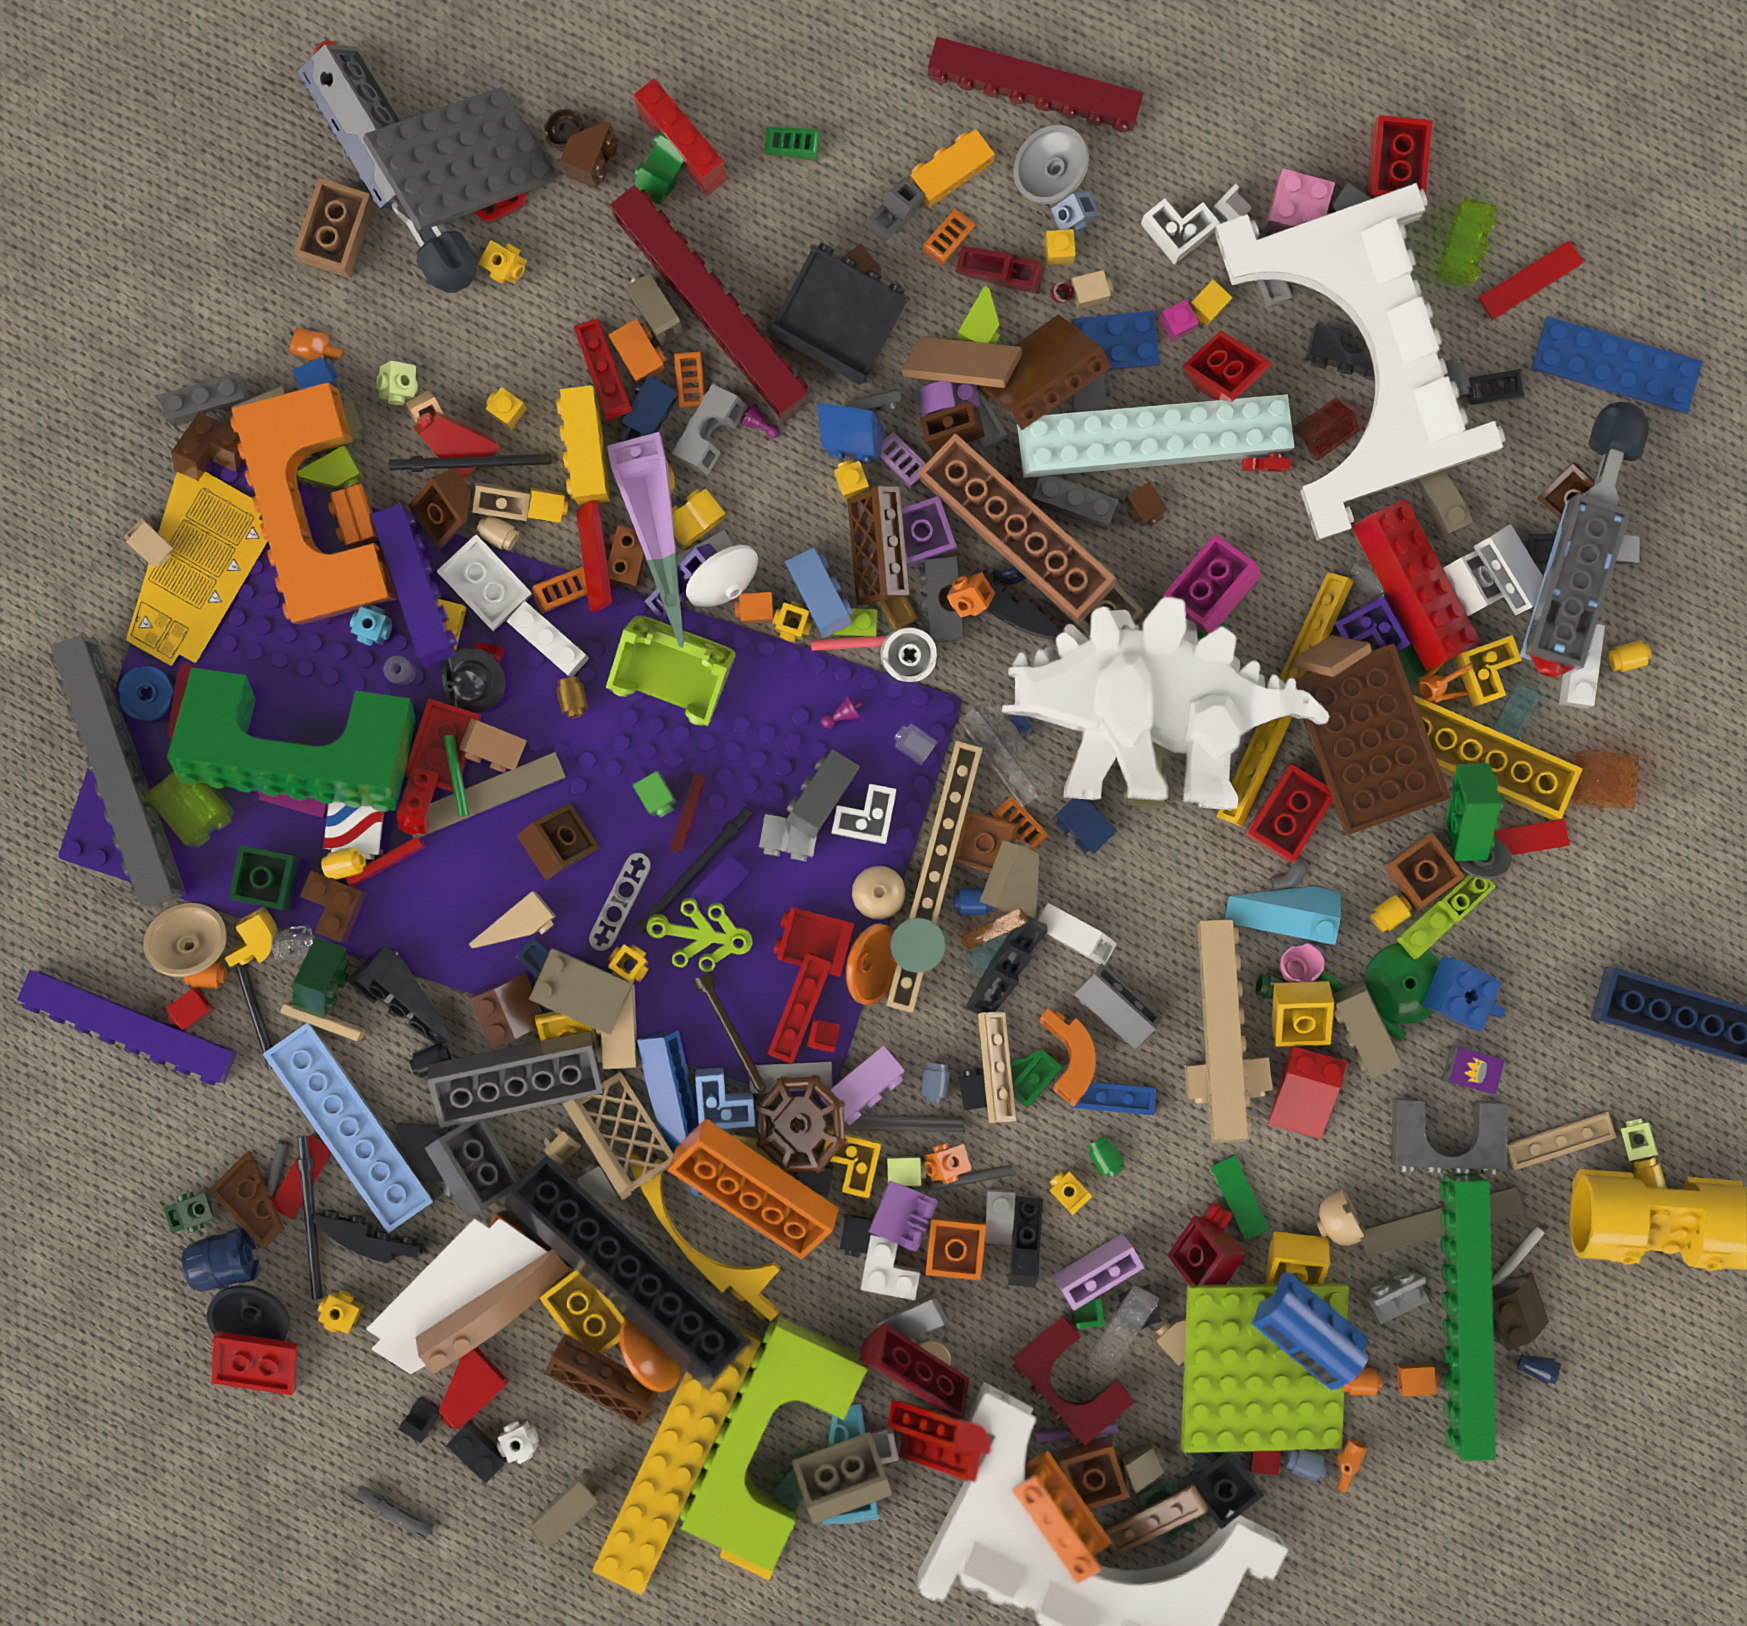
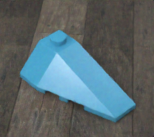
[1224,886,1341,945]
[822,1404,879,1525]

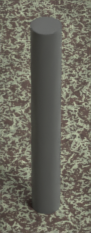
[266,1142,289,1200]
[931,1165,1013,1191]

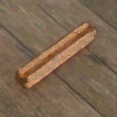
[961,908,1027,949]

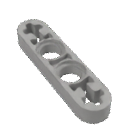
[589,853,651,951]

